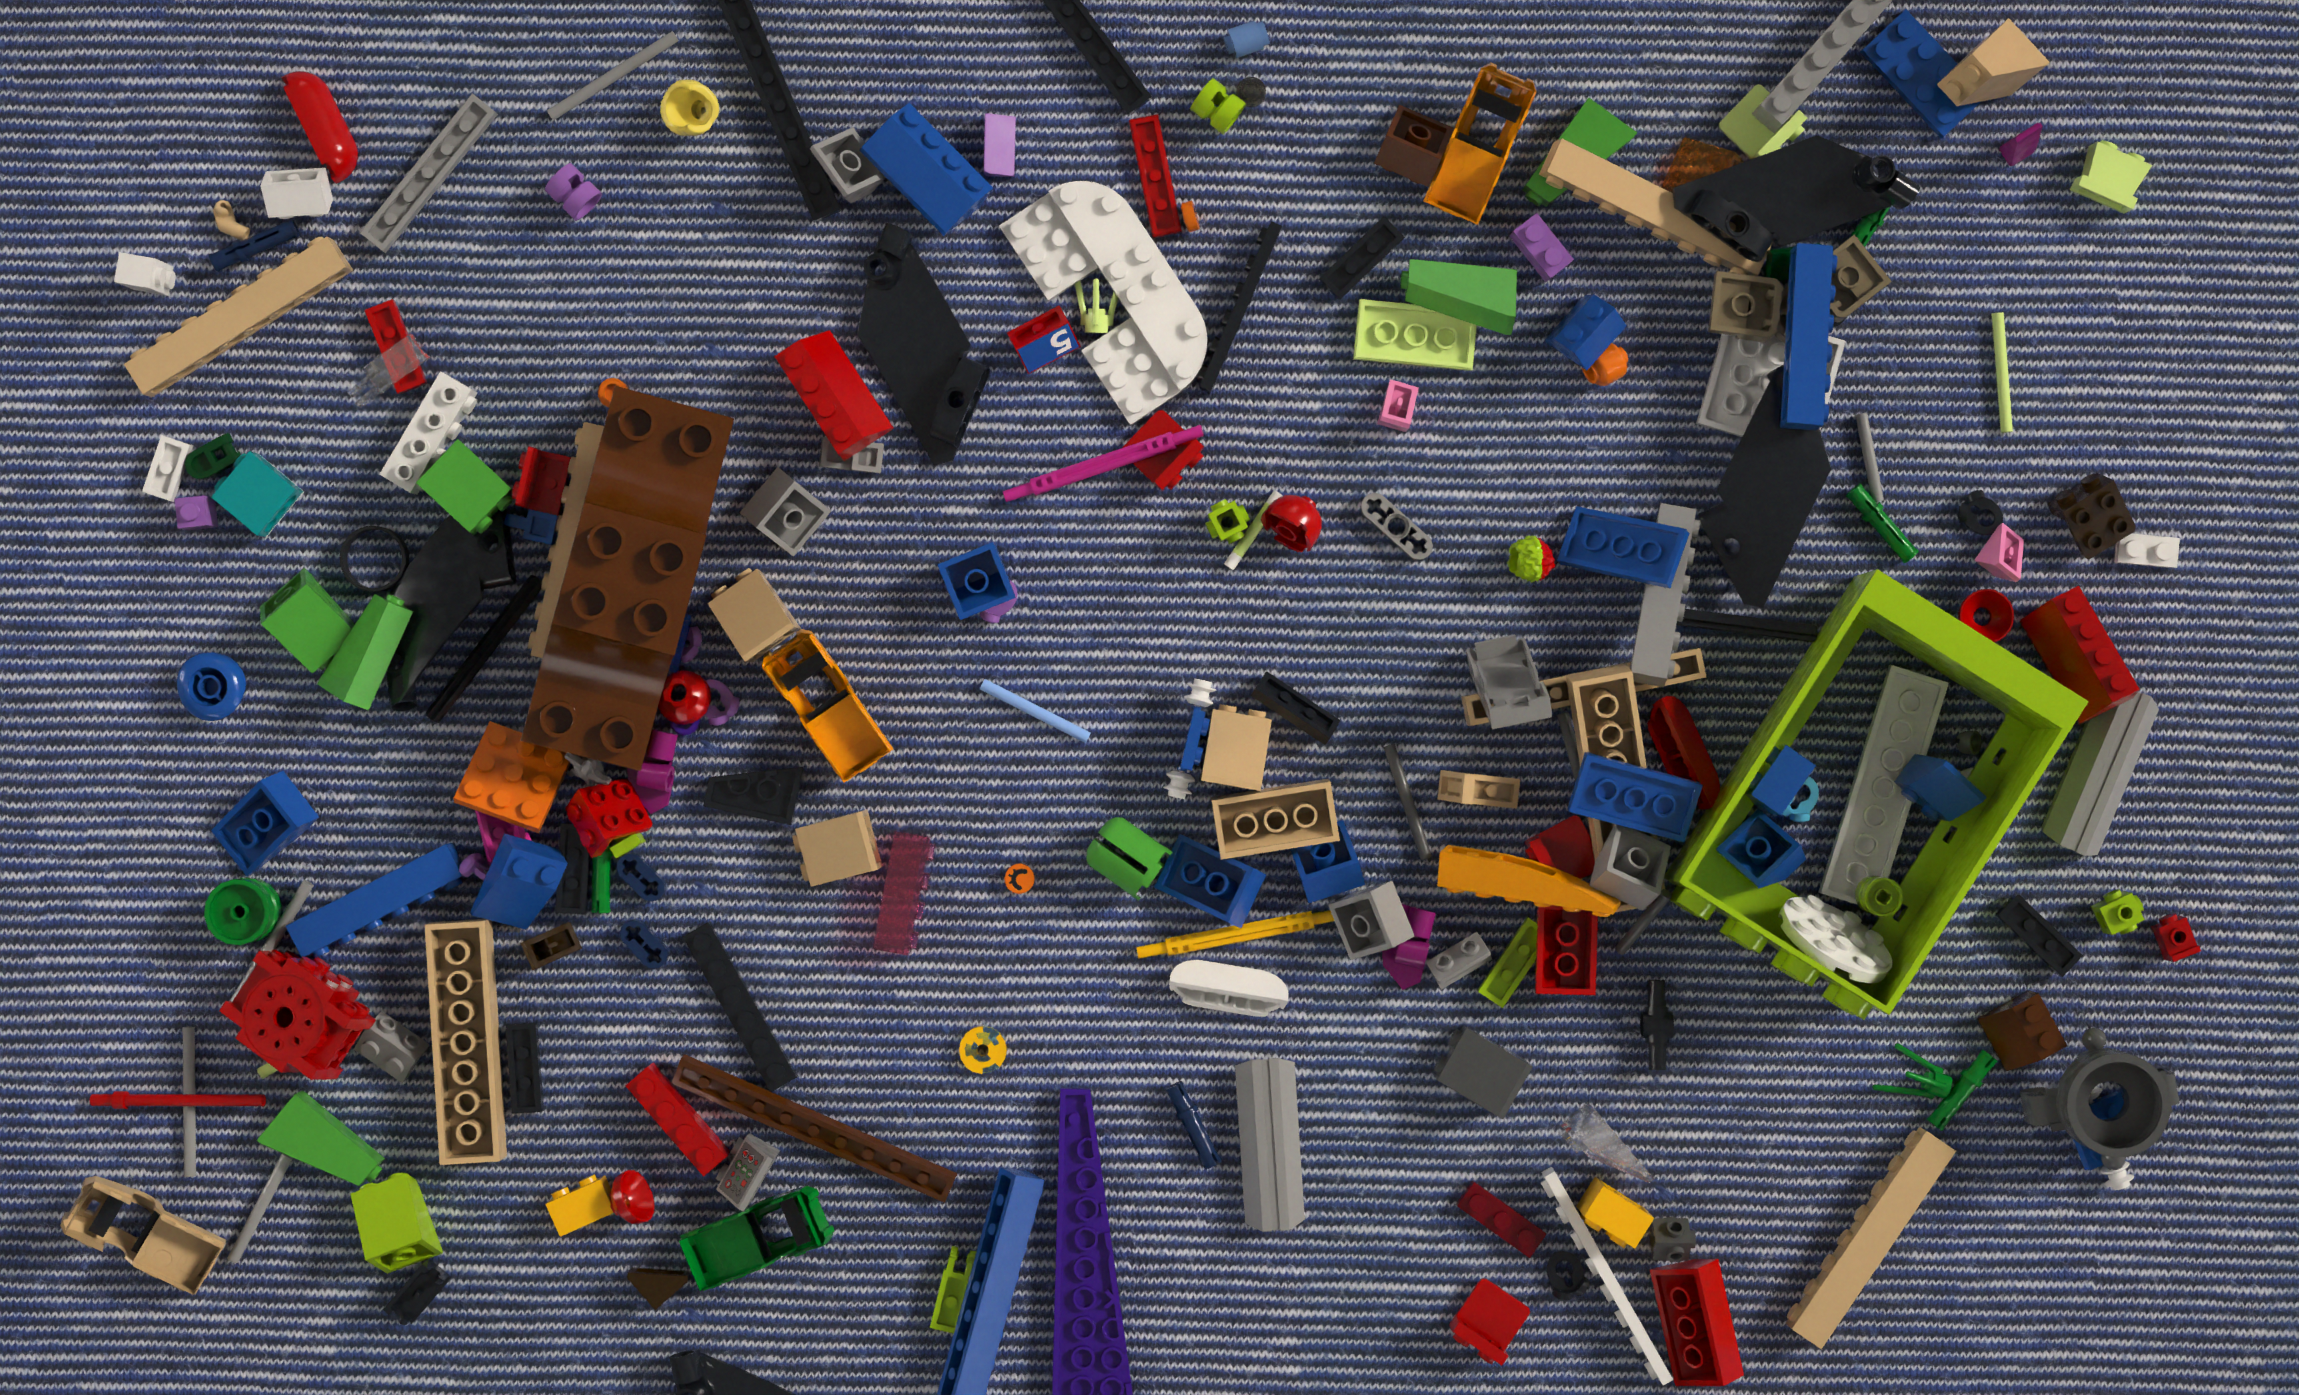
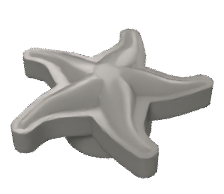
[564,753,612,786]

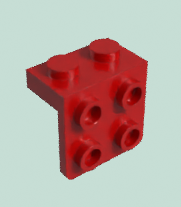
[1122,410,1204,492]
[512,446,571,516]
[565,778,653,858]
[1524,815,1595,879]
[1449,1278,1530,1365]

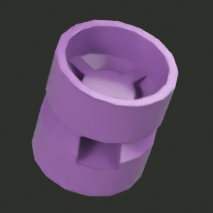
[545,163,602,221]

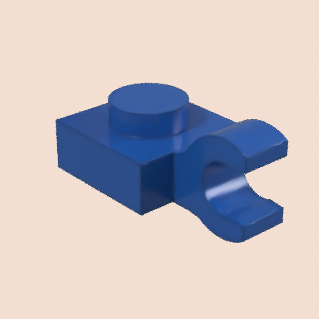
[504,509,559,545]

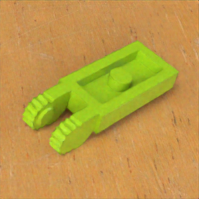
[930,1246,977,1334]

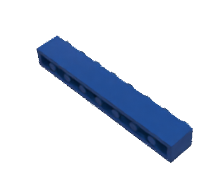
[937,1167,1045,1395]

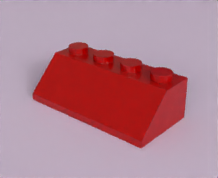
[774,330,894,461]
[2020,586,2140,724]
[1650,1258,1744,1386]

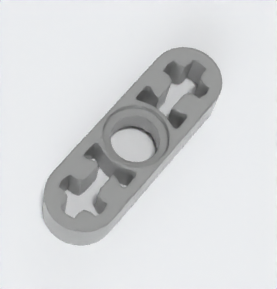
[1360,493,1433,560]

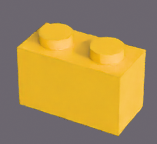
[545,1174,614,1237]

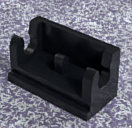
[383,1258,452,1325]

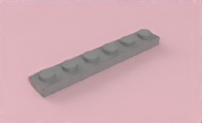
[360,93,498,253]

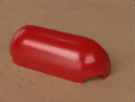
[281,71,358,184]
[1647,696,1720,809]

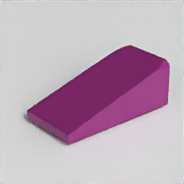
[1999,122,2043,166]

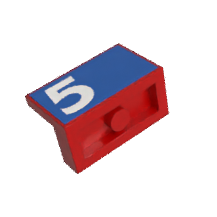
[1007,305,1081,374]

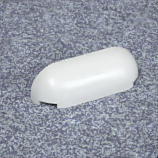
[1169,960,1288,1017]

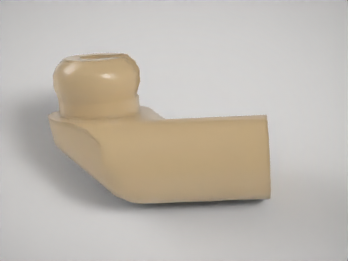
[213,200,250,241]

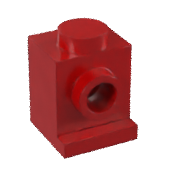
[2151,913,2201,962]

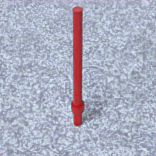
[90,1091,266,1109]

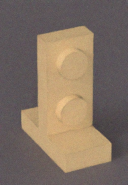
[1437,770,1520,809]

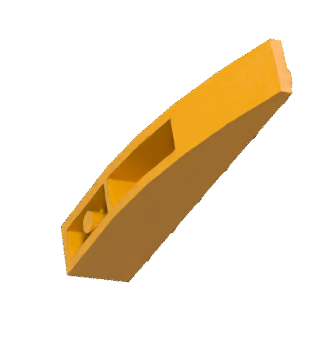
[1437,845,1621,917]

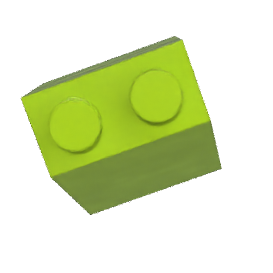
[350,1172,443,1274]

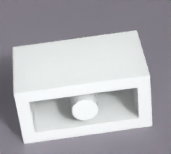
[260,168,333,219]
[114,252,176,296]

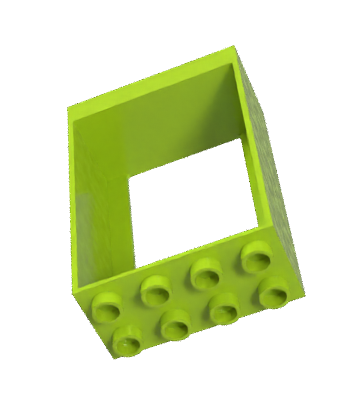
[1664,569,2089,1020]

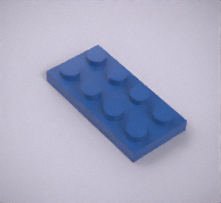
[1860,9,1982,138]
[1557,506,1690,589]
[1567,752,1703,842]

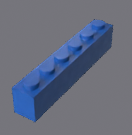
[1780,243,1837,431]
[286,843,464,959]

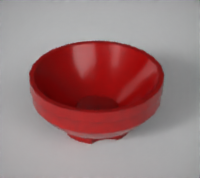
[1958,589,2014,642]
[658,670,711,725]
[609,1170,655,1225]

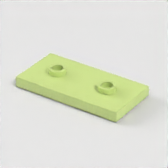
[1353,299,1477,371]

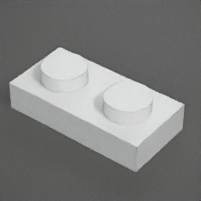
[142,435,193,502]
[2114,534,2180,568]

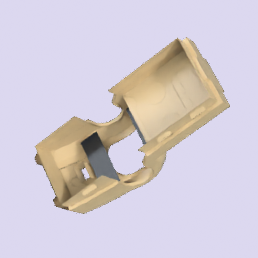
[61,1176,226,1295]

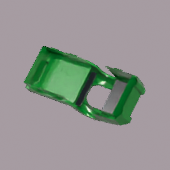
[679,1185,835,1291]

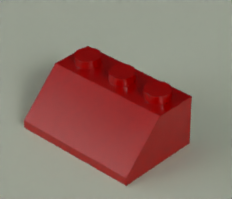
[1535,905,1598,995]

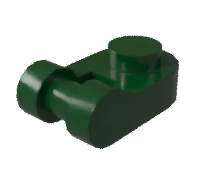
[185,433,241,480]

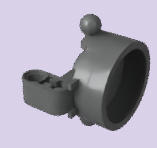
[2020,1028,2180,1170]

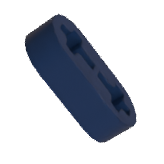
[616,853,667,902]
[620,919,669,969]

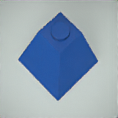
[1716,809,1806,889]

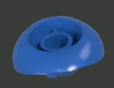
[177,652,246,721]

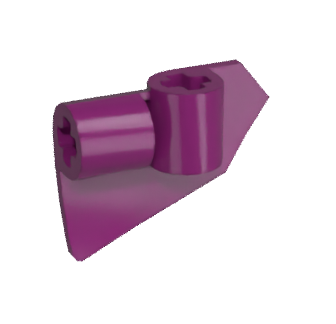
[627,729,678,814]
[1382,904,1436,990]

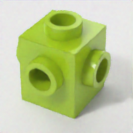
[1205,499,1250,544]
[2091,889,2145,935]

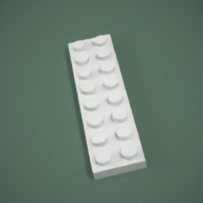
[1818,665,1949,905]

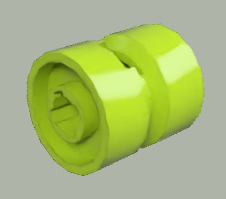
[1190,78,1246,135]
[1855,876,1903,917]

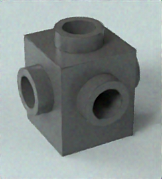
[1649,1217,1696,1262]

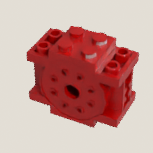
[219,949,376,1080]

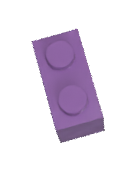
[1509,213,1574,282]

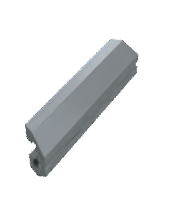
[2041,692,2159,856]
[1235,1058,1305,1232]

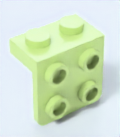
[1719,84,1807,159]

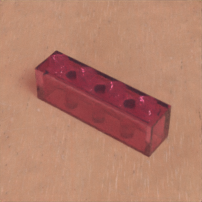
[873,830,936,956]

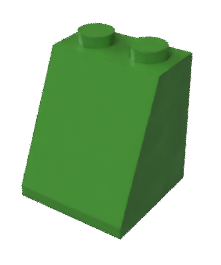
[416,439,514,535]
[260,568,355,674]

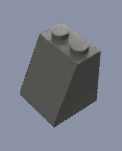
[1433,1025,1533,1119]

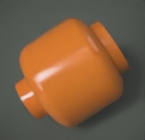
[1582,343,1628,386]

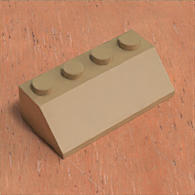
[1211,779,1340,860]

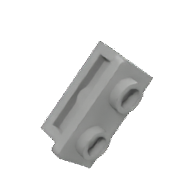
[1426,932,1492,990]
[354,1012,429,1083]

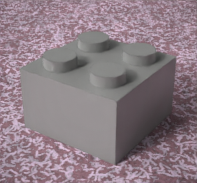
[1328,881,1414,960]

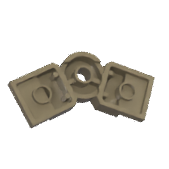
[1708,235,1892,343]

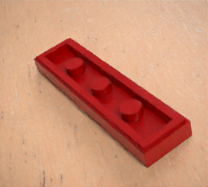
[1129,114,1182,238]

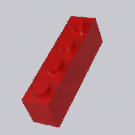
[625,1062,731,1177]

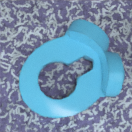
[1782,777,1819,822]

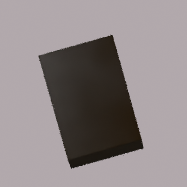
[520,921,582,971]
[627,1267,692,1310]

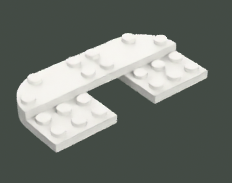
[999,181,1207,426]

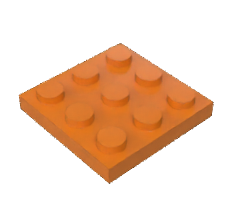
[453,721,571,833]

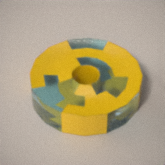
[959,1025,1007,1074]

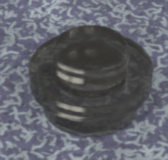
[1236,77,1266,108]

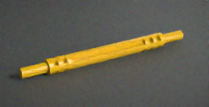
[1136,910,1334,959]

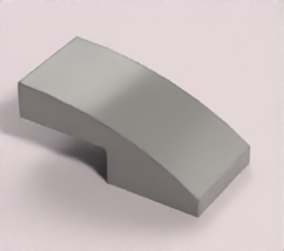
[819,437,884,474]

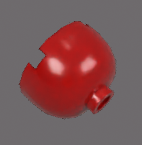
[1261,495,1322,552]

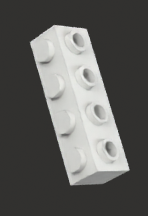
[379,371,478,495]

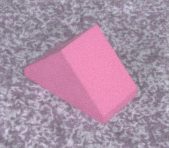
[1377,379,1419,432]
[1974,523,2024,582]

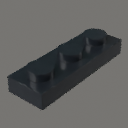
[1319,216,1405,301]
[1250,671,1341,745]
[555,823,591,915]
[1995,893,2083,977]
[505,1021,544,1114]

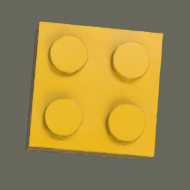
[1576,1177,1654,1249]

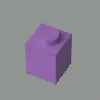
[174,495,218,530]

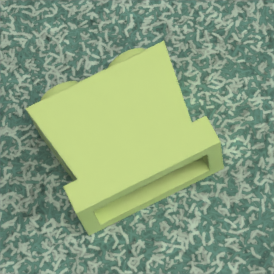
[2070,140,2152,214]

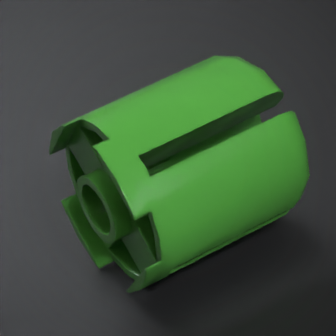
[1086,817,1172,901]

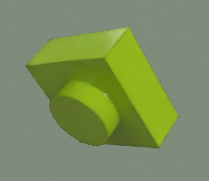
[610,833,646,858]

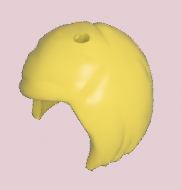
[660,79,719,136]

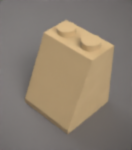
[1937,18,2050,106]
[707,568,801,663]
[1200,704,1272,791]
[792,809,883,887]

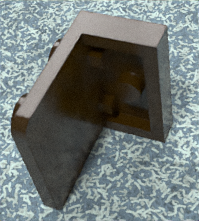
[2047,473,2136,559]

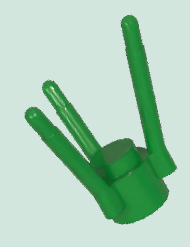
[1872,1043,1952,1100]

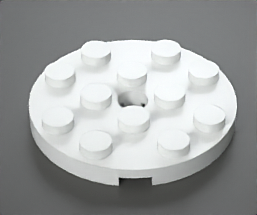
[1778,895,1892,983]

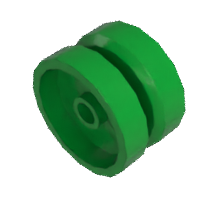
[204,877,282,945]

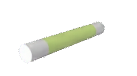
[1224,490,1283,570]

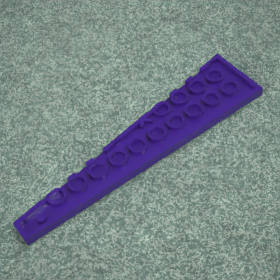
[1052,1087,1133,1395]

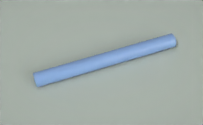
[980,679,1091,743]

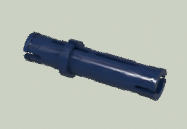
[209,218,300,272]
[1165,1081,1222,1169]

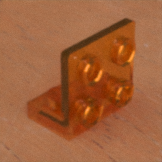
[1661,137,1744,193]

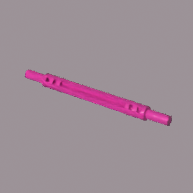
[1003,425,1204,502]

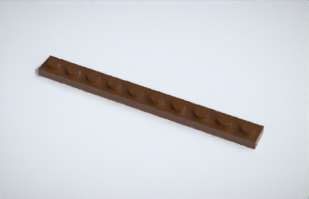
[671,1054,958,1203]

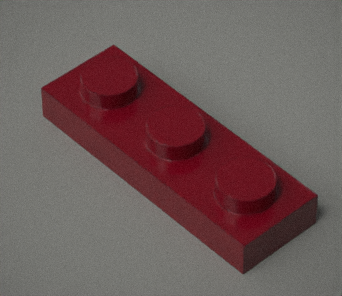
[1456,1180,1547,1258]

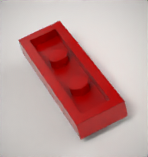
[364,299,428,394]

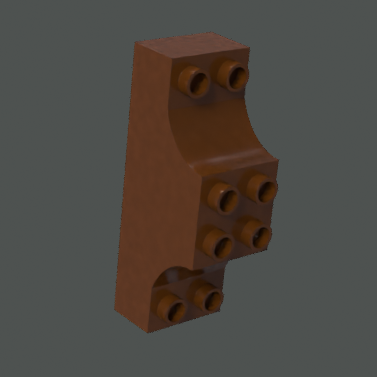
[521,386,734,771]

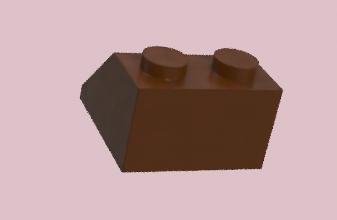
[1374,104,1454,187]
[1977,990,2067,1071]

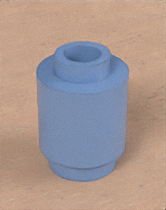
[1223,21,1270,58]

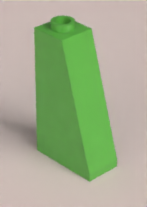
[1522,98,1637,207]
[1400,259,1517,335]
[317,594,413,710]
[257,1090,385,1186]

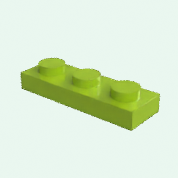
[1477,917,1537,1008]

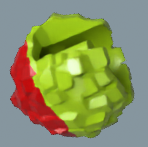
[1507,536,1555,583]

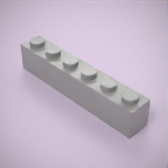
[1752,0,1892,133]
[1630,503,1700,687]

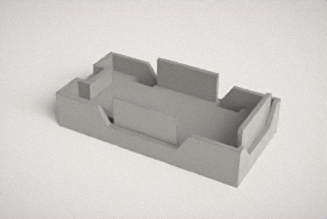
[1466,634,1552,729]

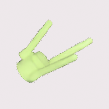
[1075,278,1118,333]

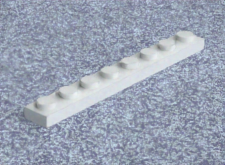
[1541,1167,1673,1385]

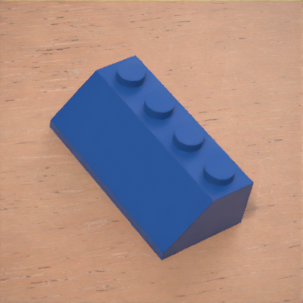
[859,103,993,236]

